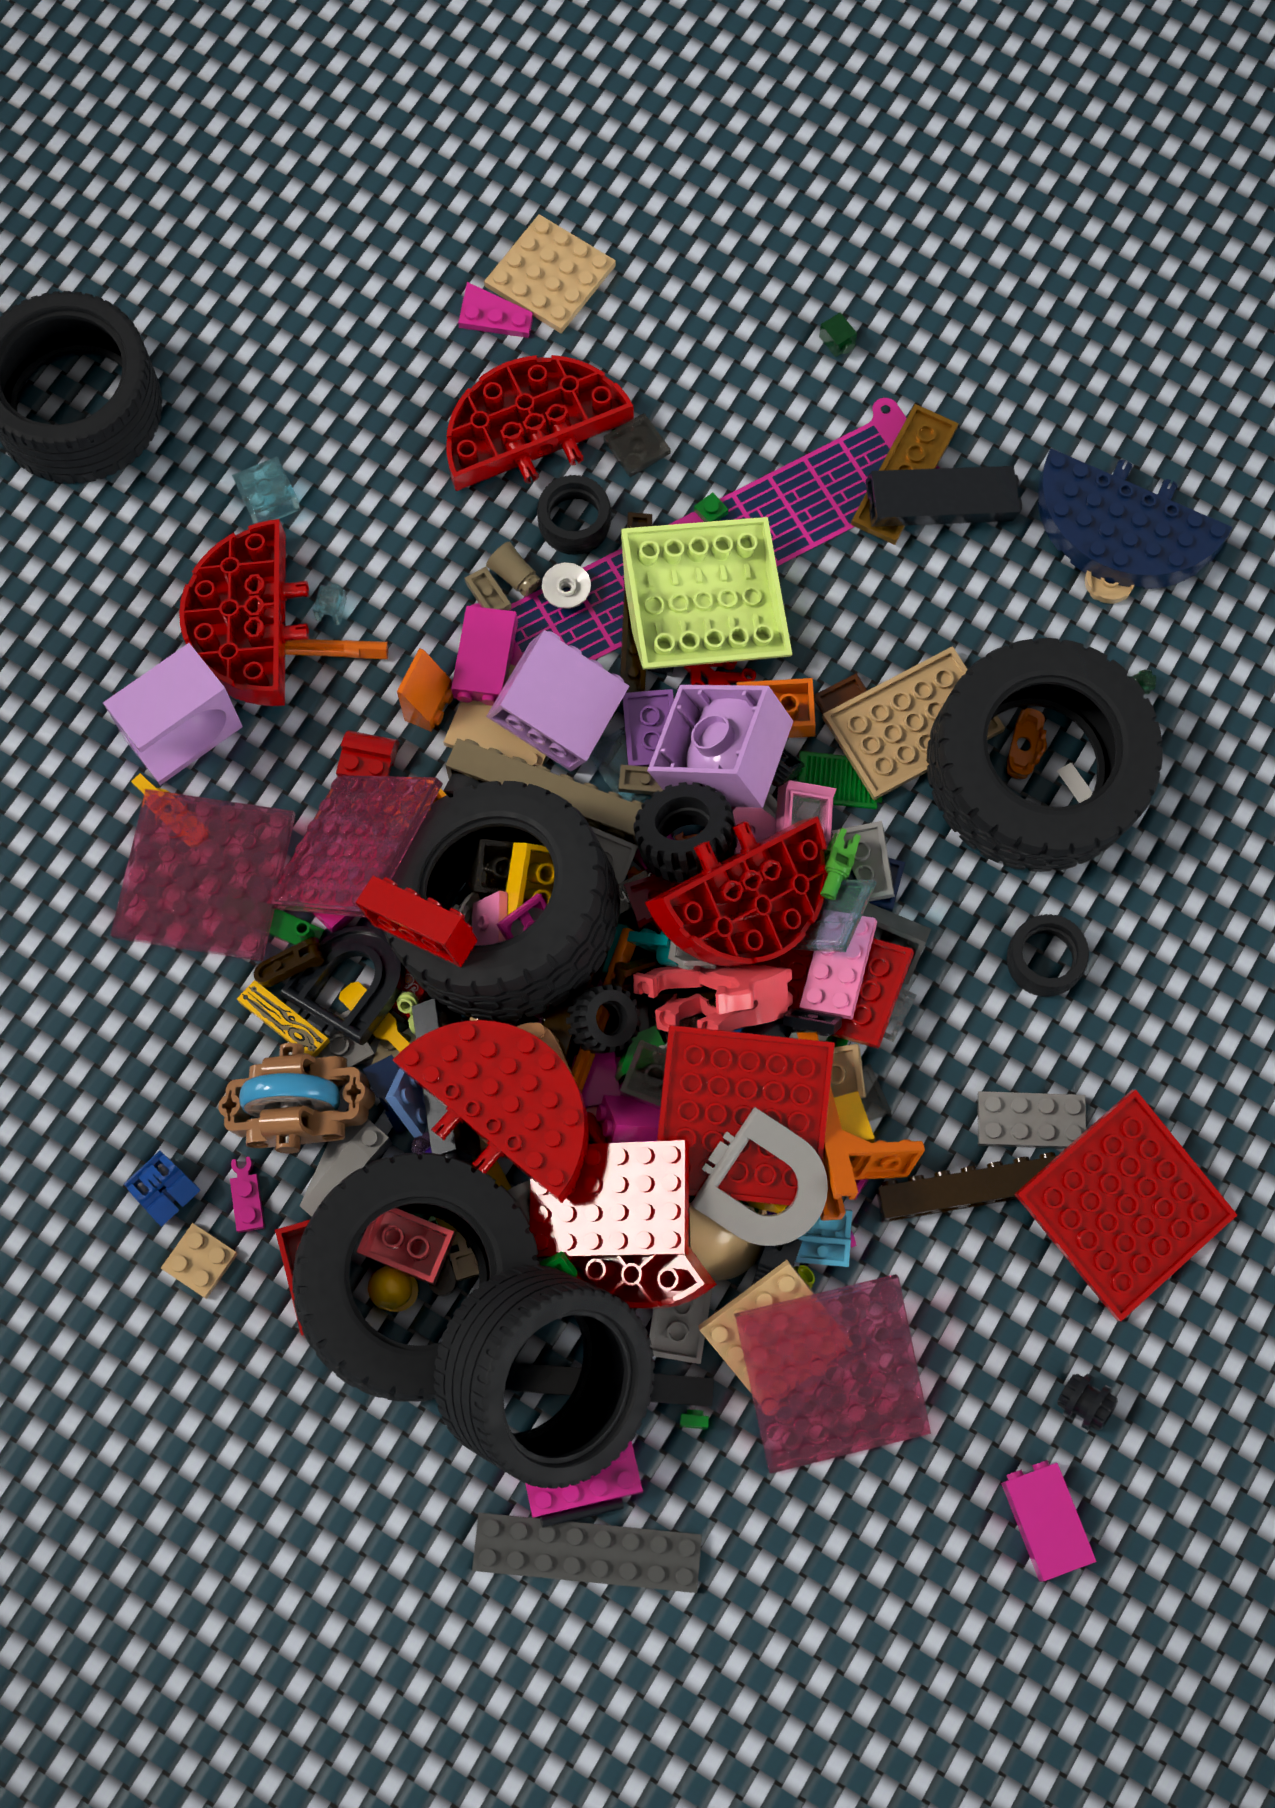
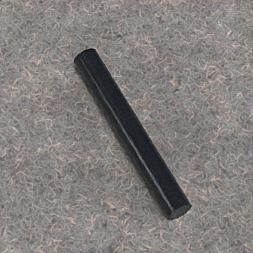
[540,1498,624,1528]

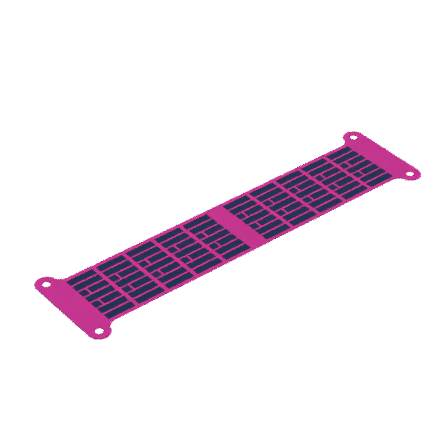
[471,398,939,666]

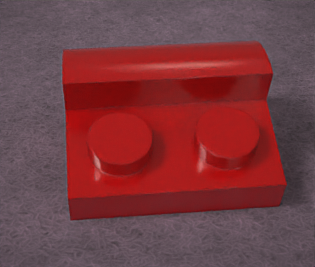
[336,730,399,786]

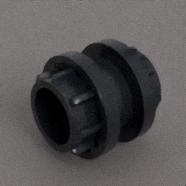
[1057,1373,1118,1431]

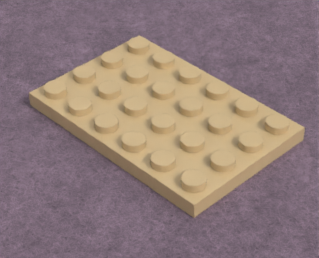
[822,646,1005,800]

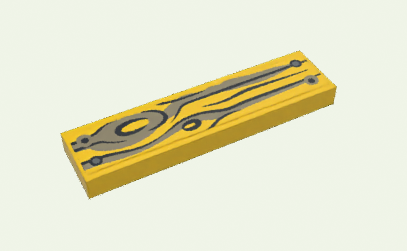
[237,980,330,1058]

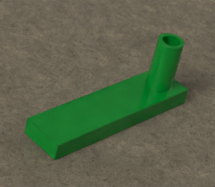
[221,889,326,946]

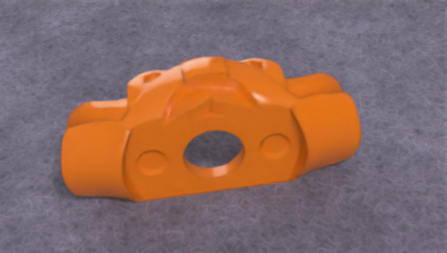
[1007,708,1047,779]

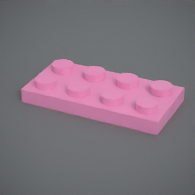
[799,910,877,1020]

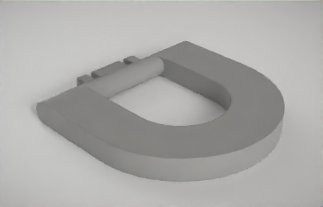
[690,1107,828,1246]

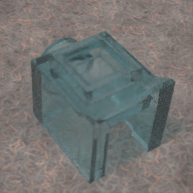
[313,583,347,625]

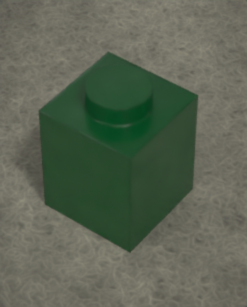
[819,312,857,357]

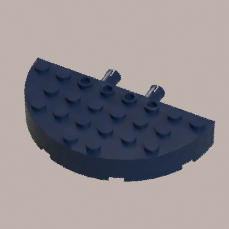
[1038,448,1233,589]

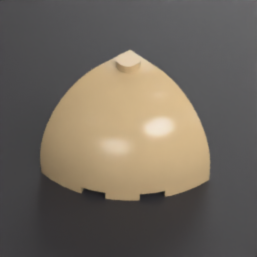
[689,1203,767,1281]

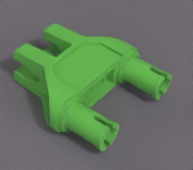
[820,828,861,909]

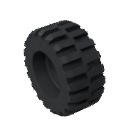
[634,782,738,883]

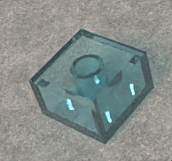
[232,457,300,524]

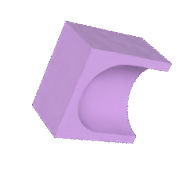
[103,643,243,785]
[647,685,793,808]

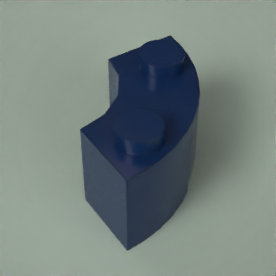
[363,1055,407,1134]

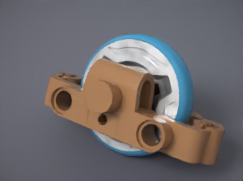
[218,1043,375,1154]

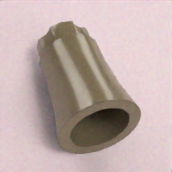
[486,541,541,597]

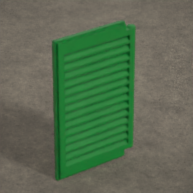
[797,751,882,809]

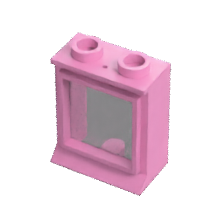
[775,780,837,852]

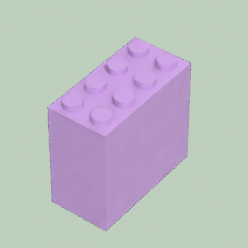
[486,630,629,771]

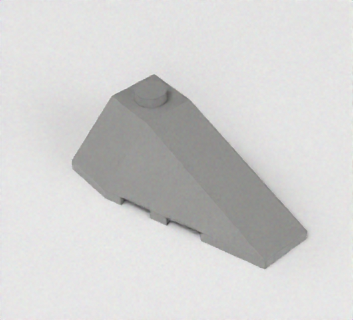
[300,1119,392,1217]

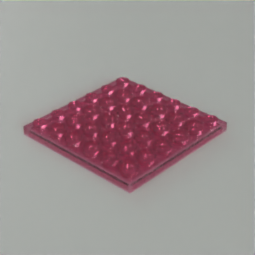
[267,776,443,917]
[110,789,296,961]
[734,1274,931,1474]

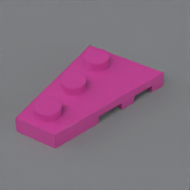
[458,282,533,338]

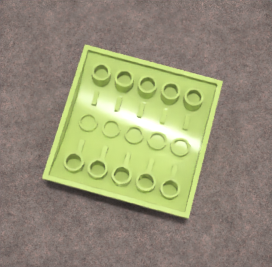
[621,517,792,670]

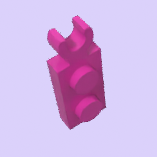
[230,1157,265,1233]

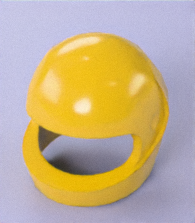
[368,1266,418,1312]

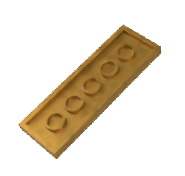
[851,404,959,545]

